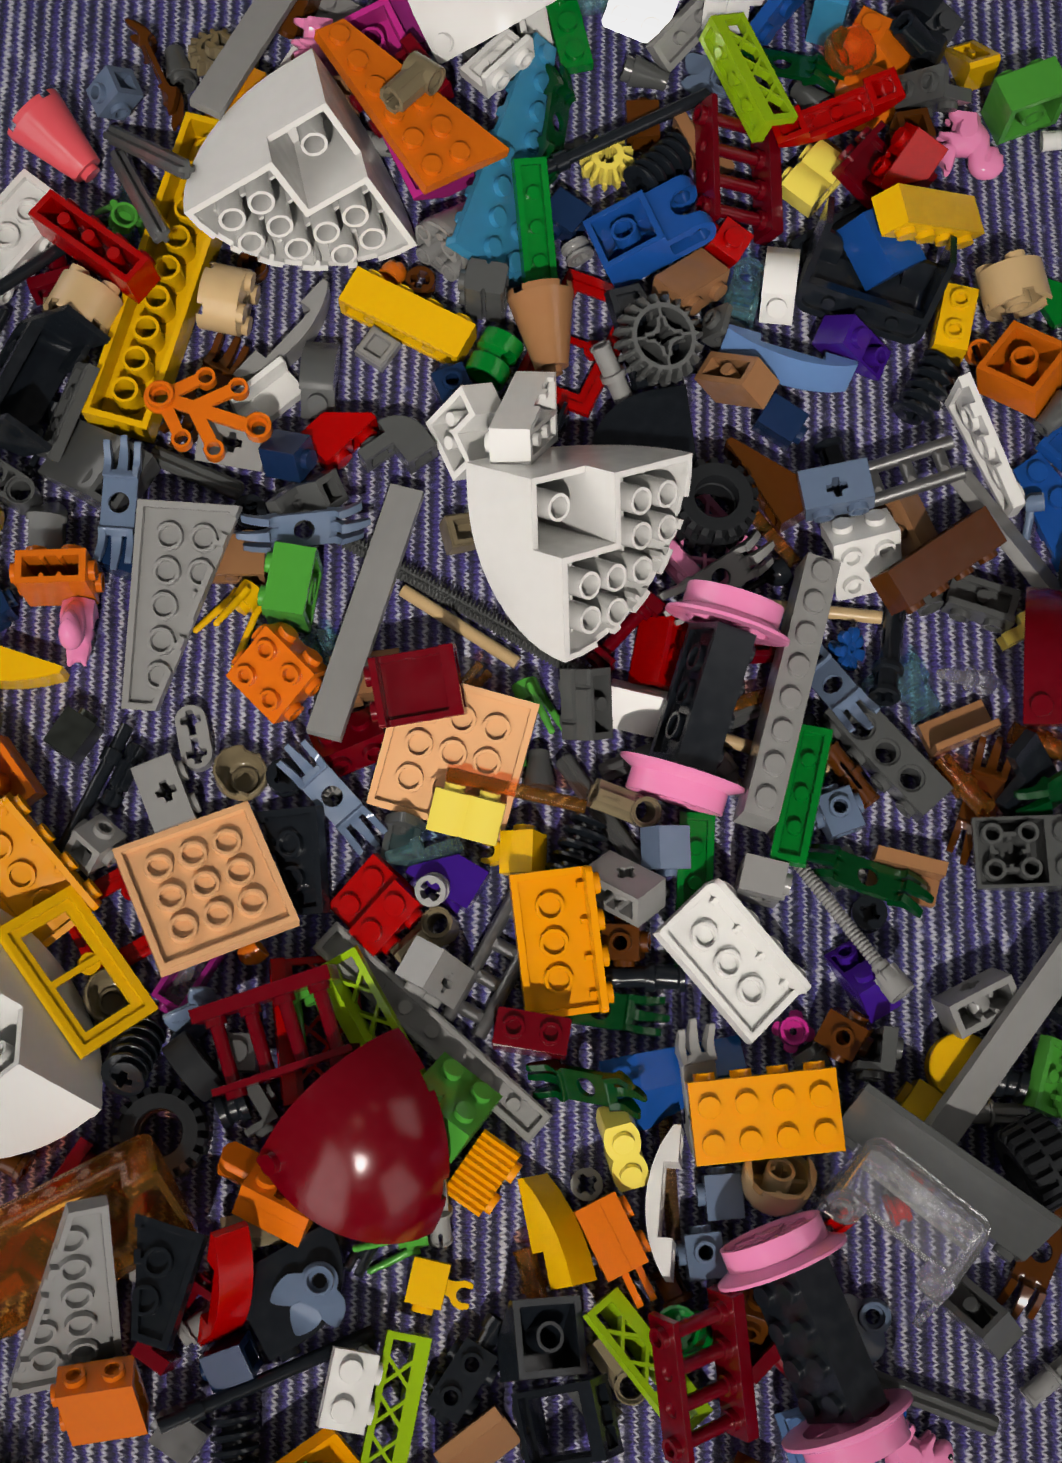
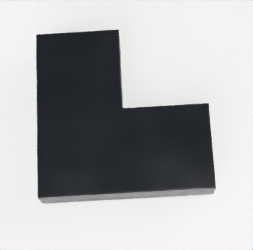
[995,728,1058,816]

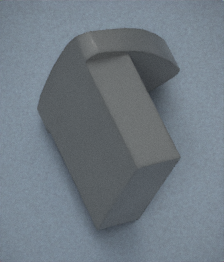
[26,502,68,549]
[380,811,427,865]

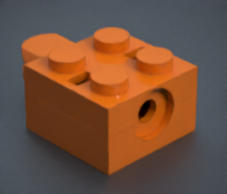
[217,1141,313,1248]
[573,1191,658,1309]

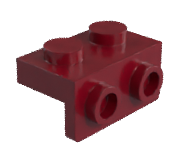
[308,706,385,777]

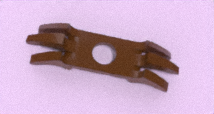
[124,19,185,132]
[158,333,250,447]
[946,736,1012,866]
[996,1207,1062,1320]

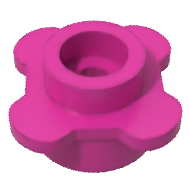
[771,1010,815,1053]

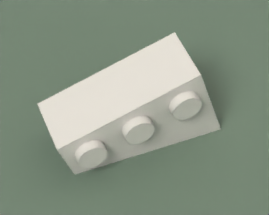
[484,371,558,465]

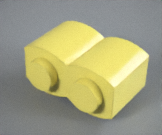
[782,140,841,219]
[426,781,507,846]
[596,1106,649,1192]

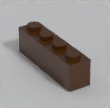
[870,506,1007,616]

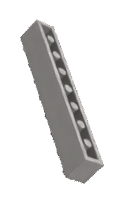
[733,552,841,833]

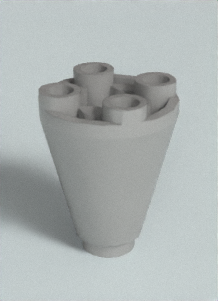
[415,201,468,282]

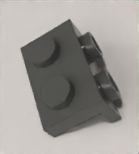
[895,63,972,117]
[941,575,1021,633]
[847,1026,904,1082]

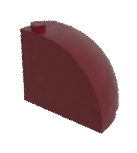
[1023,587,1062,727]
[256,1027,450,1244]

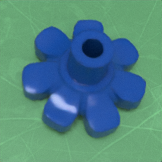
[828,627,866,671]

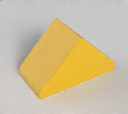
[944,40,1001,91]

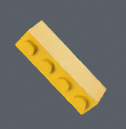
[871,183,985,249]
[338,266,477,364]

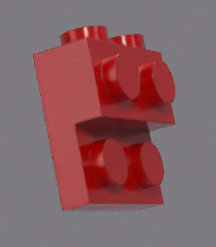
[330,853,424,957]

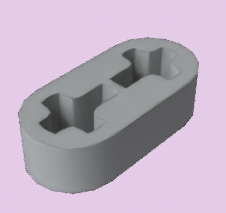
[175,705,215,772]

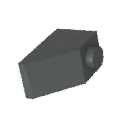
[933,1269,1024,1361]

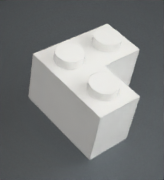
[425,382,501,481]

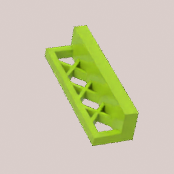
[699,12,798,143]
[320,945,426,1076]
[582,1287,713,1431]
[359,1329,432,1463]

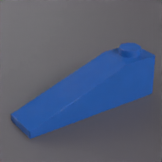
[597,1035,747,1131]

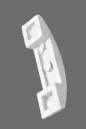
[645,1124,684,1283]

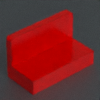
[628,616,689,691]

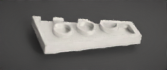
[944,372,1026,518]

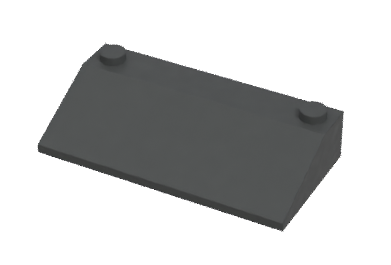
[842,1083,1062,1263]

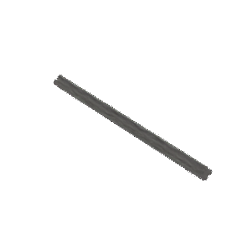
[307,521,612,683]

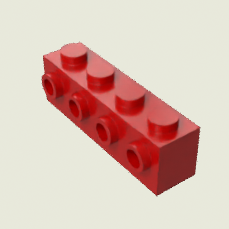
[28,189,161,304]

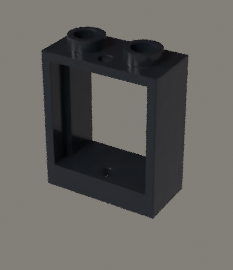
[511,1373,624,1463]

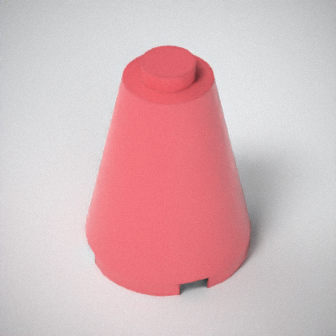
[7,88,100,183]

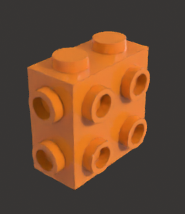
[9,544,105,607]
[226,622,327,724]
[50,1355,150,1446]

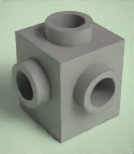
[63,813,127,877]

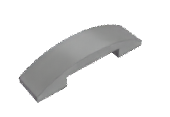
[233,278,331,388]

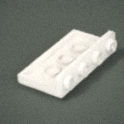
[0,169,77,306]
[653,878,811,1044]

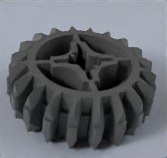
[612,293,704,387]

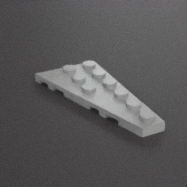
[121,499,243,711]
[8,1195,123,1398]

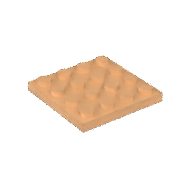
[366,683,540,841]
[112,800,300,978]

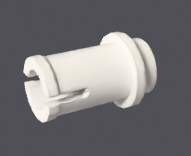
[1039,130,1062,152]

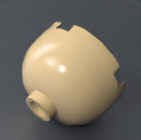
[741,1156,817,1217]

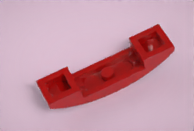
[771,66,906,148]
[197,1220,254,1346]

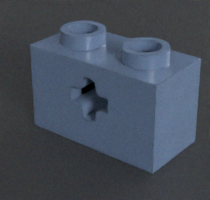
[797,457,876,523]

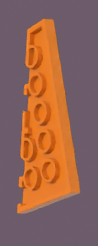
[314,18,510,195]

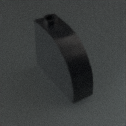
[592,384,697,467]
[247,1226,346,1363]

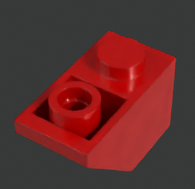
[867,122,949,189]
[300,412,379,470]

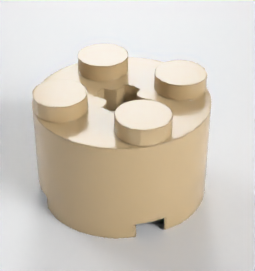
[975,249,1053,322]
[196,261,261,337]
[43,263,123,335]

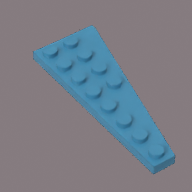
[445,32,557,288]

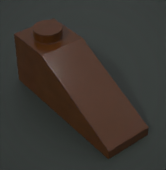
[723,437,805,534]

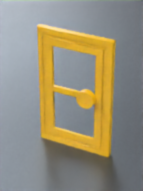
[0,885,159,1060]

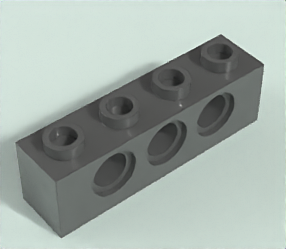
[820,700,954,822]

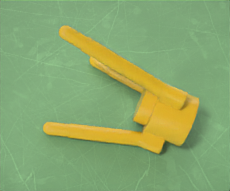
[193,579,262,668]

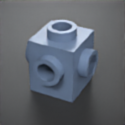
[86,65,144,121]
[815,783,866,843]
[676,1224,729,1282]

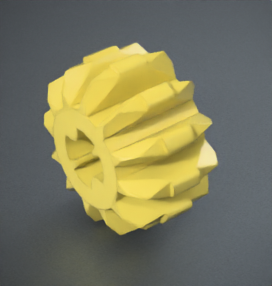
[579,134,635,193]

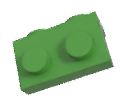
[1023,1034,1062,1119]

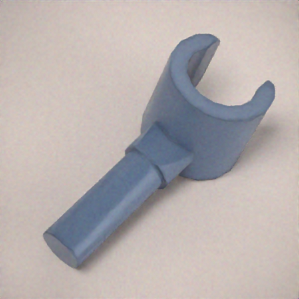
[1022,492,1045,541]

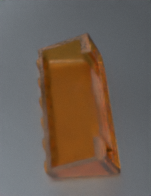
[0,1134,199,1340]

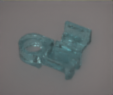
[861,653,941,725]

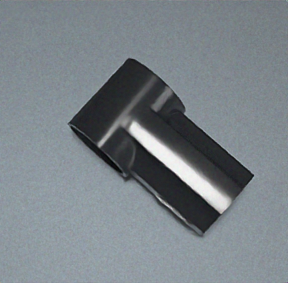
[889,10,948,71]

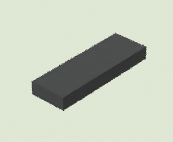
[37,362,100,463]

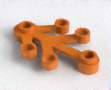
[143,367,273,463]

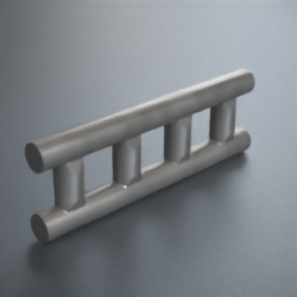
[832,435,966,521]
[441,890,520,1040]

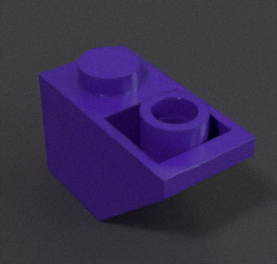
[812,314,891,381]
[405,854,490,914]
[824,939,901,1024]

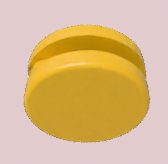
[924,1033,982,1094]

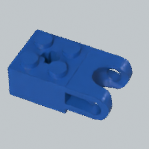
[582,175,717,289]

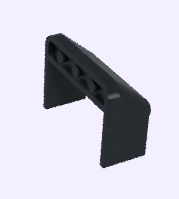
[795,196,957,344]
[0,305,111,457]

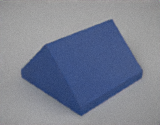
[837,208,927,292]

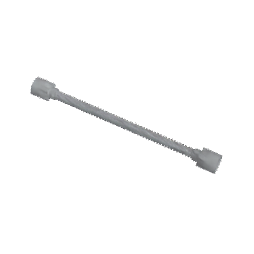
[712,747,915,1004]

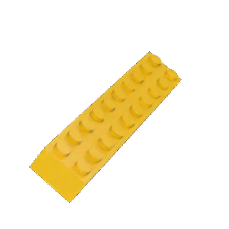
[81,111,223,444]

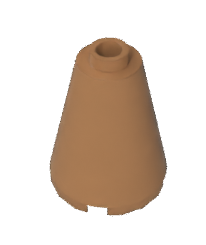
[506,278,574,377]

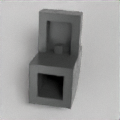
[299,341,340,419]
[357,415,438,475]
[265,468,349,528]

